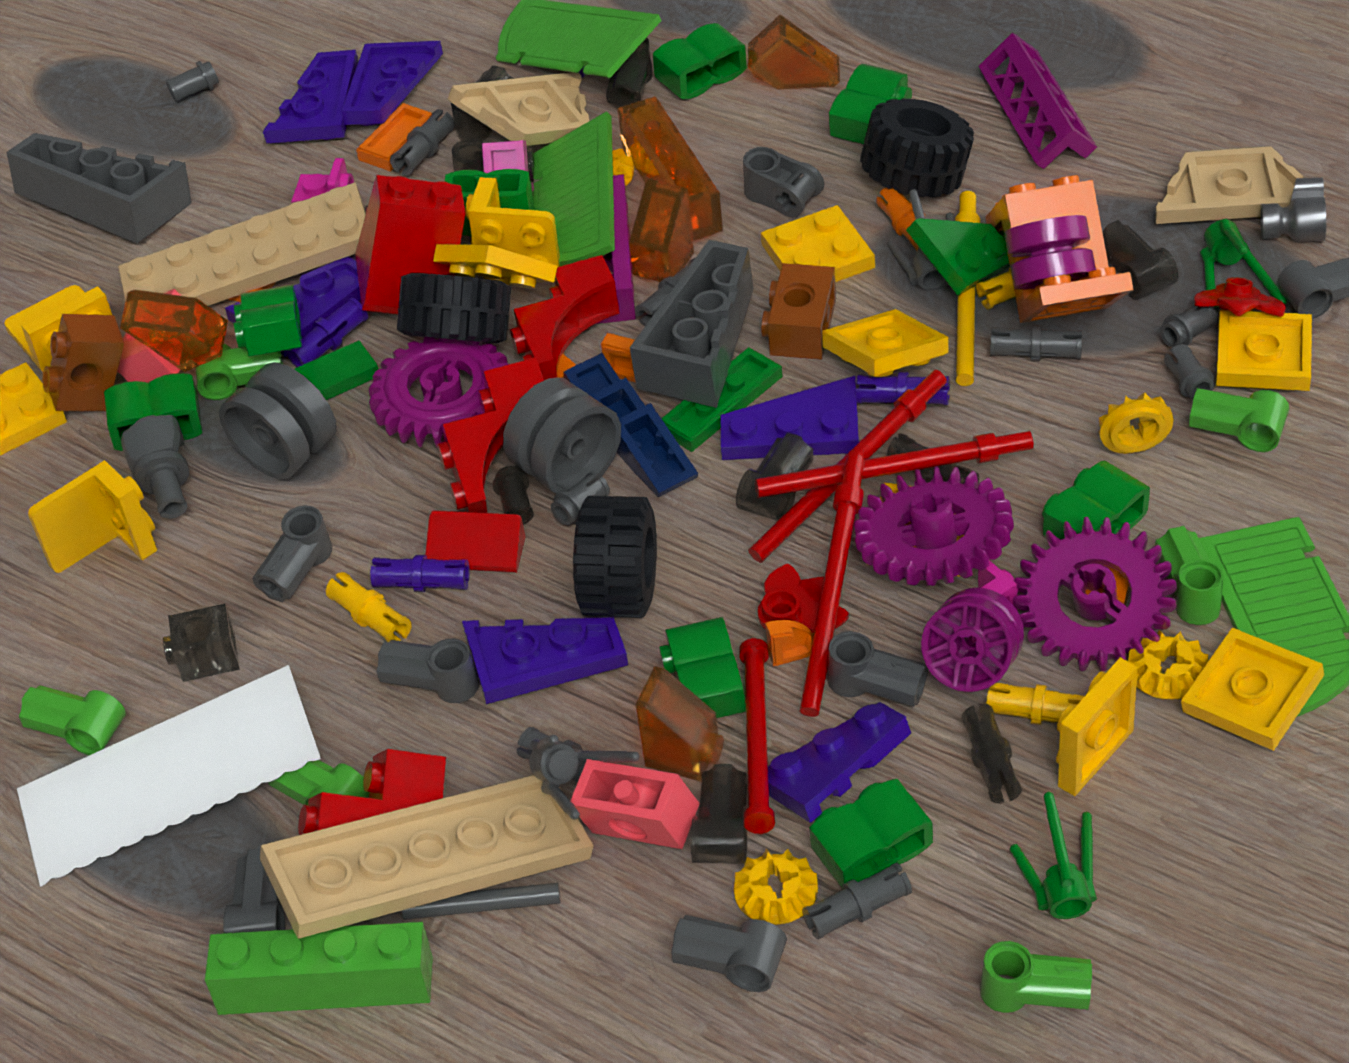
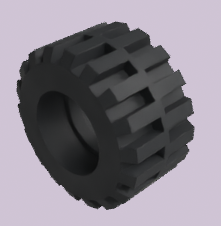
[860,98,974,197]
[397,273,511,344]
[573,495,657,618]

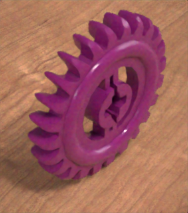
[368,337,509,448]
[854,466,1014,586]
[1013,517,1177,672]

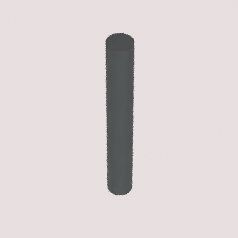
[402,882,561,920]

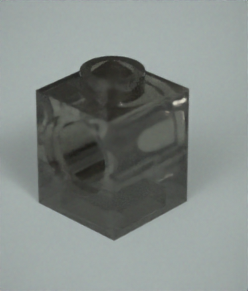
[163,604,240,682]

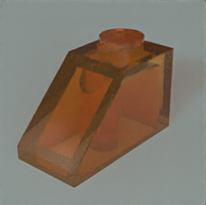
[748,15,840,90]
[629,178,694,282]
[120,289,228,372]
[636,666,724,782]

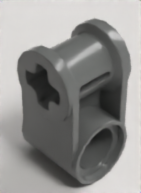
[743,147,825,218]

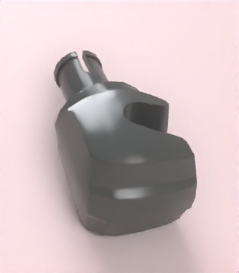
[121,415,189,519]

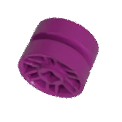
[1004,215,1096,290]
[921,588,1024,692]

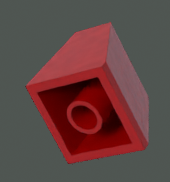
[355,175,466,314]

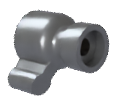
[1261,177,1326,242]

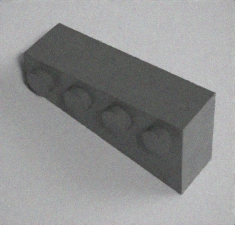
[6,133,191,243]
[630,240,754,408]

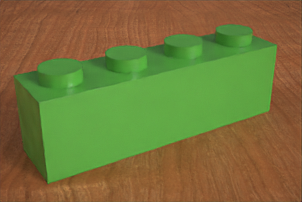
[205,922,433,1015]

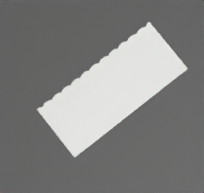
[17,665,321,887]

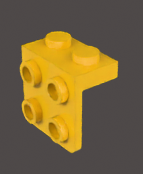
[466,177,560,267]
[4,285,112,372]
[28,460,158,573]

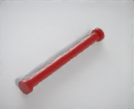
[739,638,775,834]

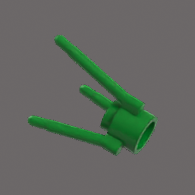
[1200,218,1287,308]
[1010,792,1097,919]

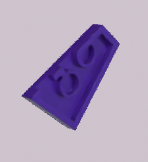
[341,41,443,126]
[263,49,359,144]
[225,256,361,357]
[721,376,859,460]
[462,617,628,704]
[768,702,911,823]

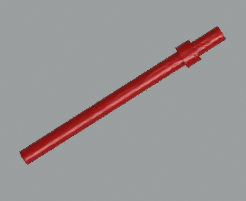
[748,370,947,563]
[755,431,1034,498]
[799,454,865,717]

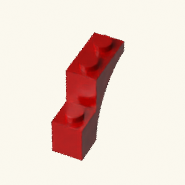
[510,255,620,380]
[437,357,544,513]
[298,749,446,835]

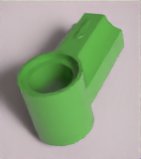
[195,342,283,400]
[1189,388,1290,452]
[1155,526,1223,625]
[19,685,126,755]
[268,760,370,805]
[980,941,1092,1013]

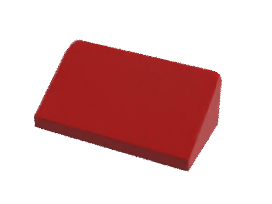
[425,510,526,573]

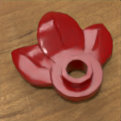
[1194,277,1286,317]
[757,563,849,633]

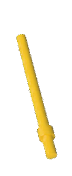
[955,191,980,386]

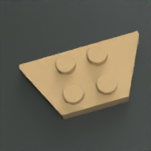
[448,72,589,146]
[1155,146,1325,224]

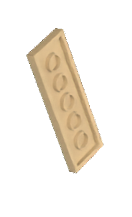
[118,182,366,322]
[260,775,594,939]

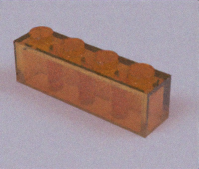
[617,96,723,244]

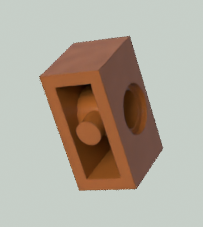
[761,263,836,360]
[42,314,124,411]

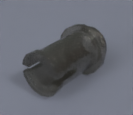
[493,466,534,525]

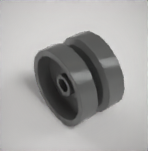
[219,362,337,480]
[503,378,621,494]

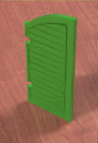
[496,0,662,78]
[533,111,615,266]
[1199,517,1349,717]

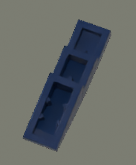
[563,353,698,497]

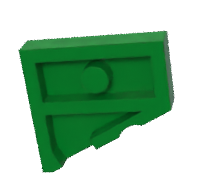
[906,218,1010,295]

